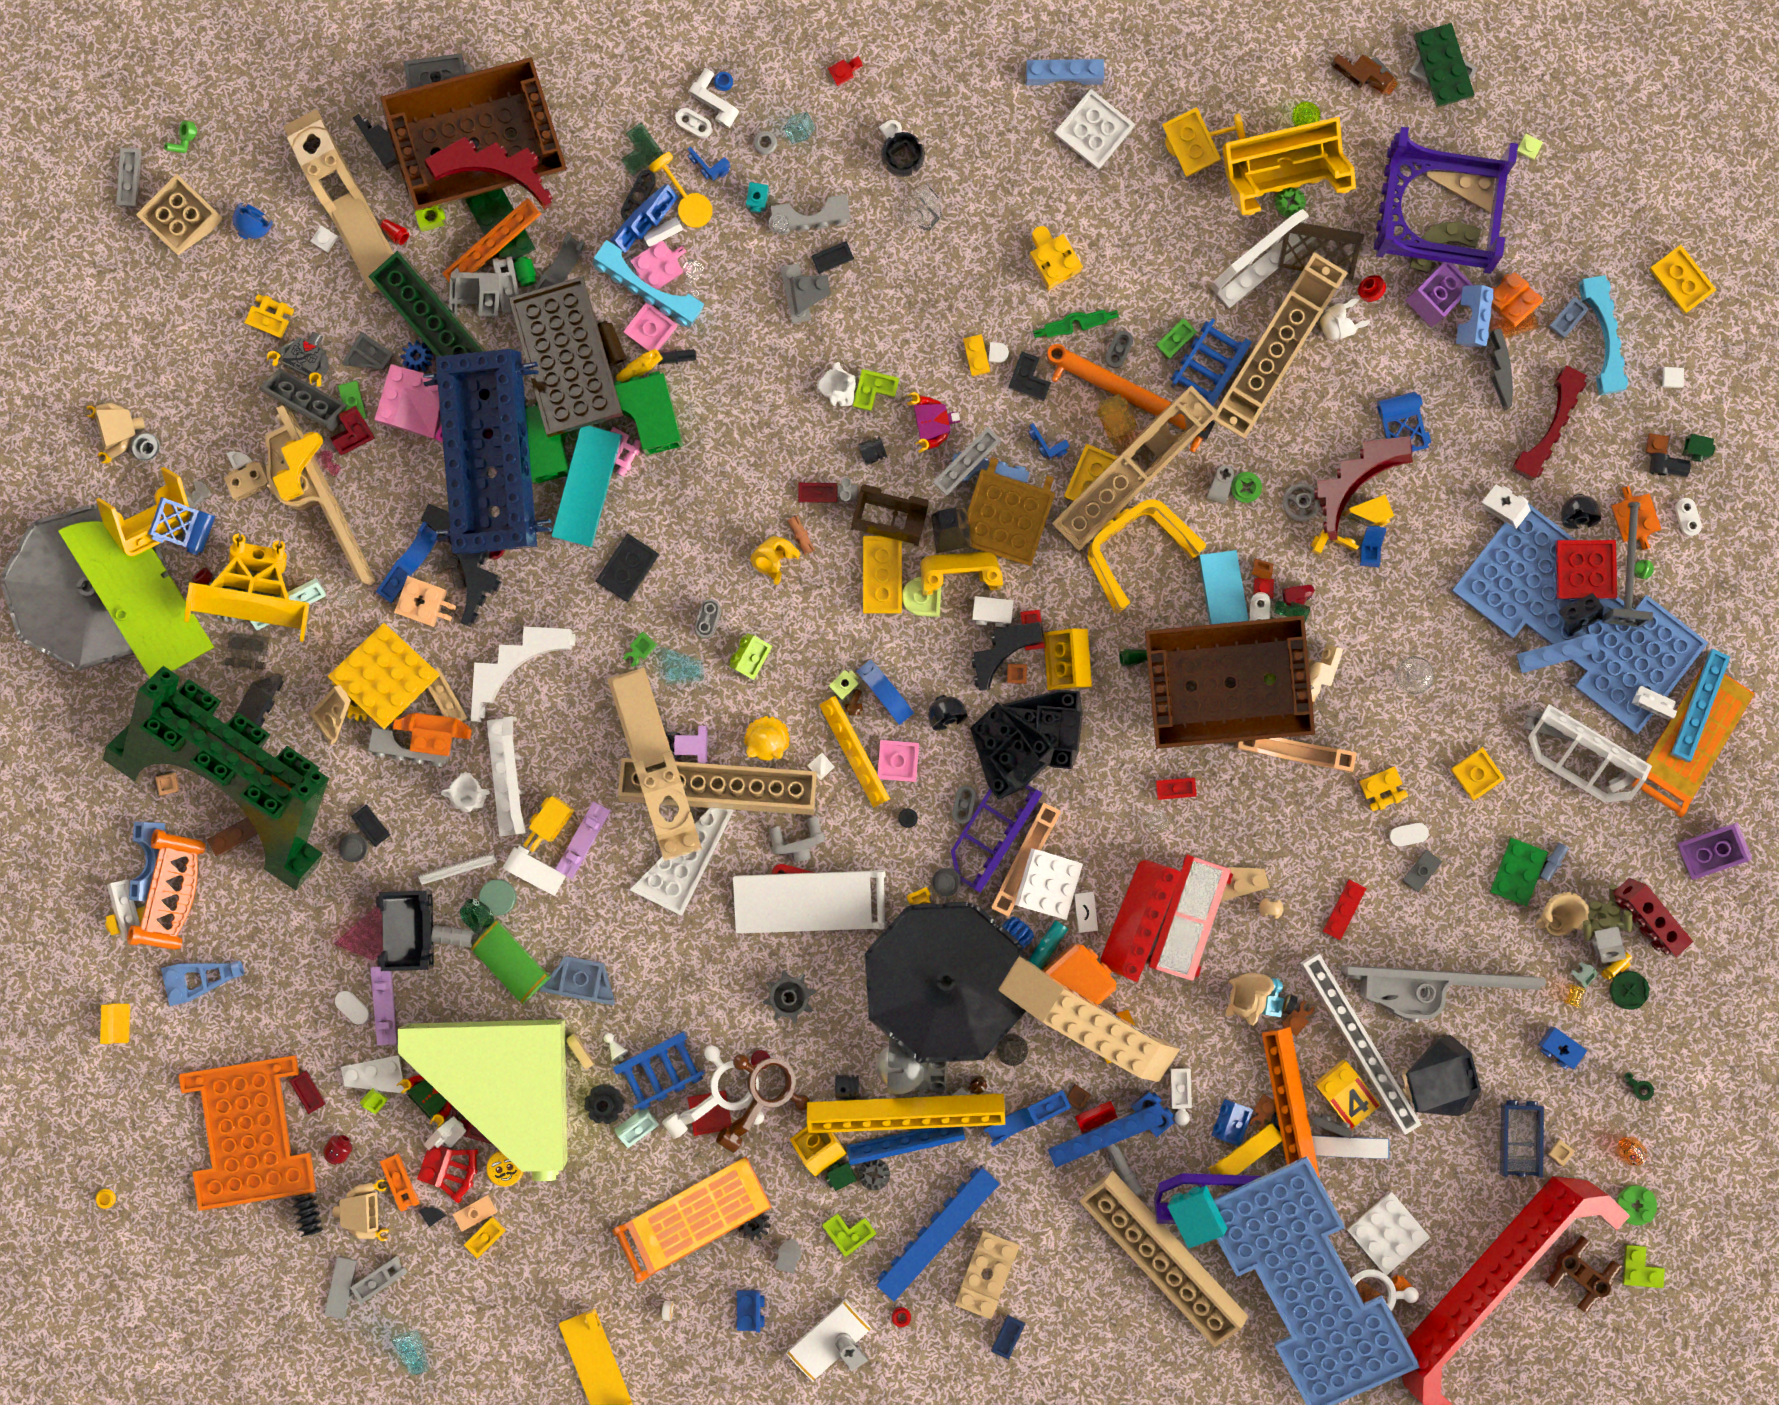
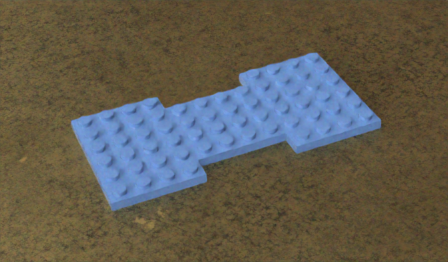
[1451,503,1708,734]
[1213,1156,1420,1405]

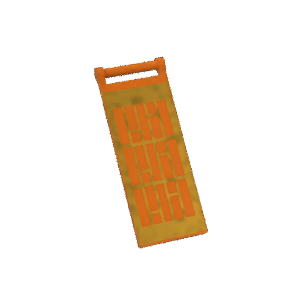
[1631,663,1754,818]
[612,1157,772,1283]

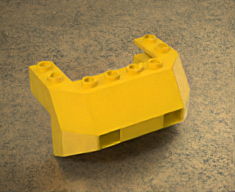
[1222,117,1356,215]

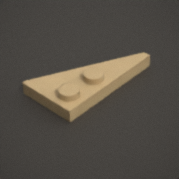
[1425,171,1494,213]

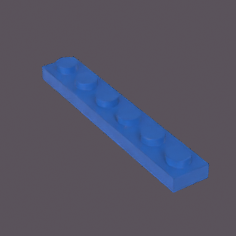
[1048,1104,1164,1168]
[846,1127,966,1165]

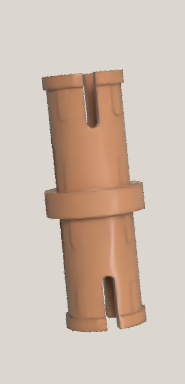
[787,515,815,555]

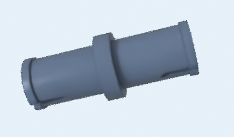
[1539,842,1570,882]

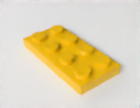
[863,536,902,614]

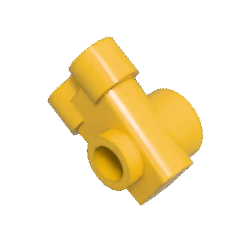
[906,887,931,905]
[1601,952,1632,980]

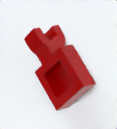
[828,56,863,86]

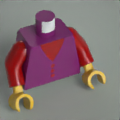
[907,392,960,453]

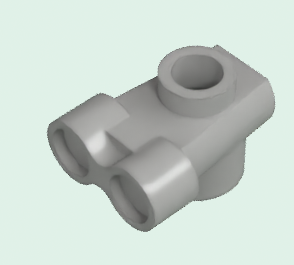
[837,477,858,502]

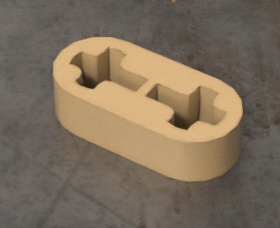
[566,1033,595,1070]

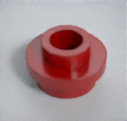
[892,1307,911,1327]

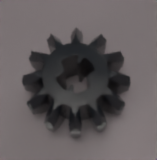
[738,1212,771,1241]

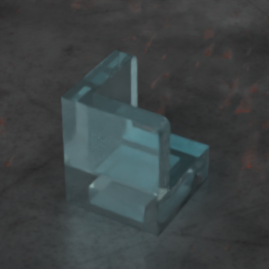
[783,111,815,144]

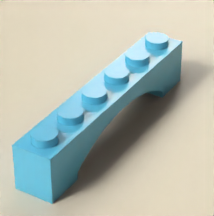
[592,240,704,328]
[1578,275,1628,396]

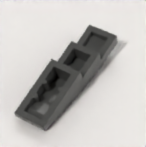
[1490,328,1513,411]

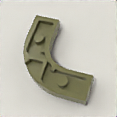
[1409,222,1482,273]

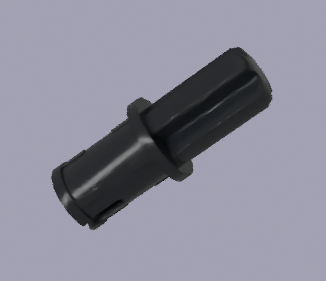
[659,349,696,365]

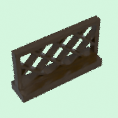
[1278,222,1365,280]

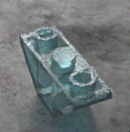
[392,1329,430,1376]

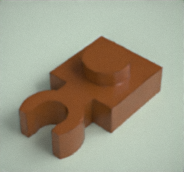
[1281,1000,1315,1036]
[1249,1093,1276,1131]

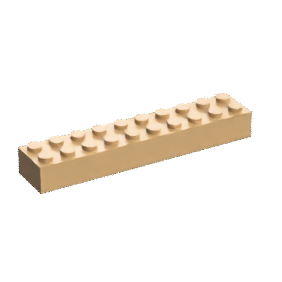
[618,758,817,815]
[1079,1170,1248,1347]

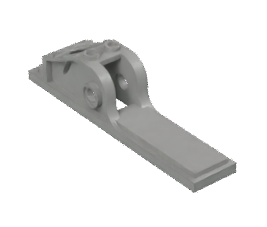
[1341,965,1546,1022]

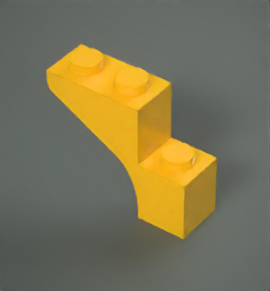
[272,432,323,502]

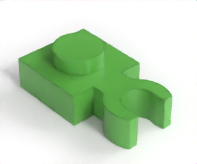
[623,632,658,667]

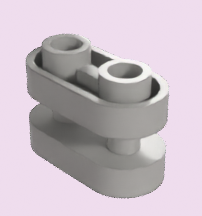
[695,599,721,639]

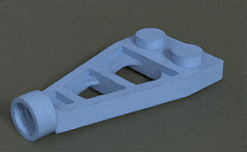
[161,961,244,1006]

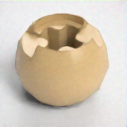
[1259,898,1284,919]

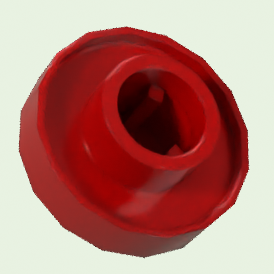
[1357,275,1386,302]

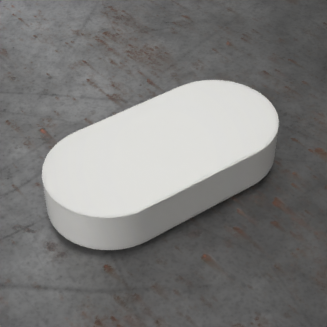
[1389,823,1429,846]
[335,991,370,1024]

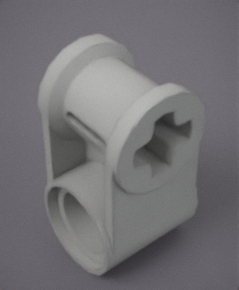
[1206,465,1234,504]
[835,1333,869,1372]

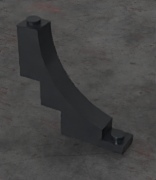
[353,114,479,170]

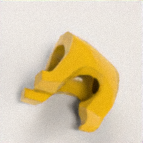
[750,536,800,585]

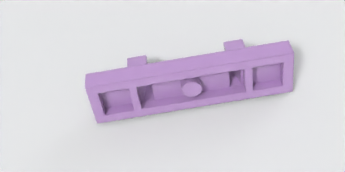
[555,801,611,879]
[370,967,398,1046]

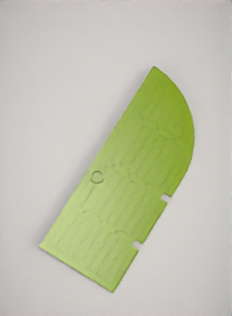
[58,521,215,678]

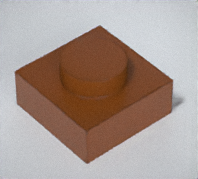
[1645,433,1669,454]
[1252,558,1274,580]
[1007,664,1027,684]

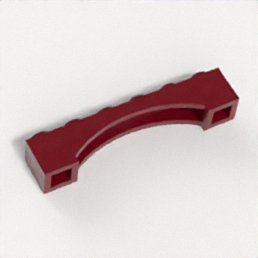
[1511,365,1587,481]

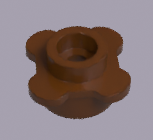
[968,1076,988,1095]

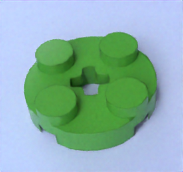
[1616,1185,1657,1225]

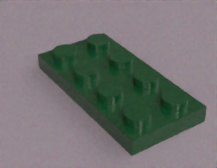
[1414,23,1475,108]
[465,188,536,268]

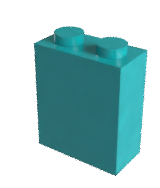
[1167,1186,1227,1249]

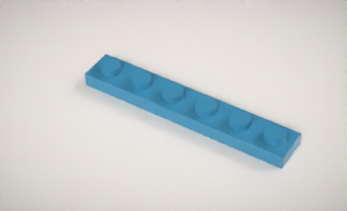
[1670,649,1730,762]

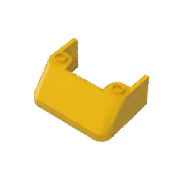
[96,467,191,556]

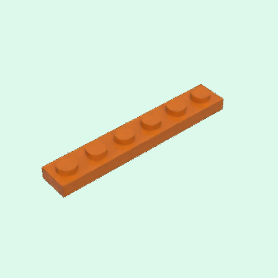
[442,198,541,283]

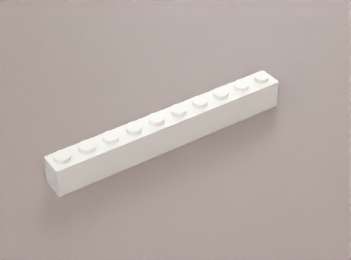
[1299,953,1422,1135]

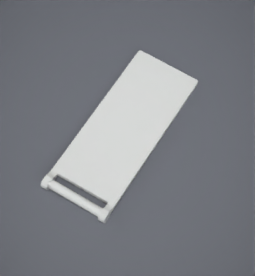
[733,870,888,933]

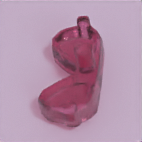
[321,451,341,477]

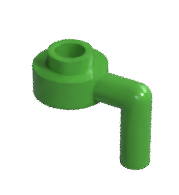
[164,120,197,153]

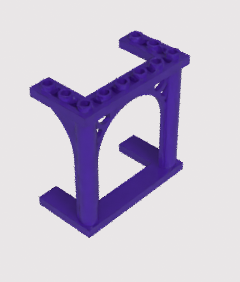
[1373,127,1518,274]

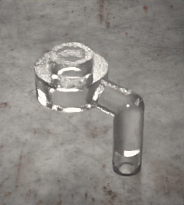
[683,259,704,297]

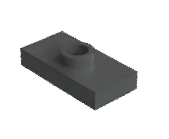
[1403,850,1442,892]

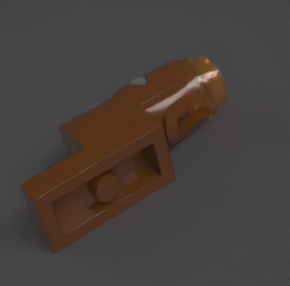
[1331,54,1399,96]

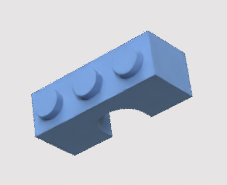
[1456,285,1493,347]

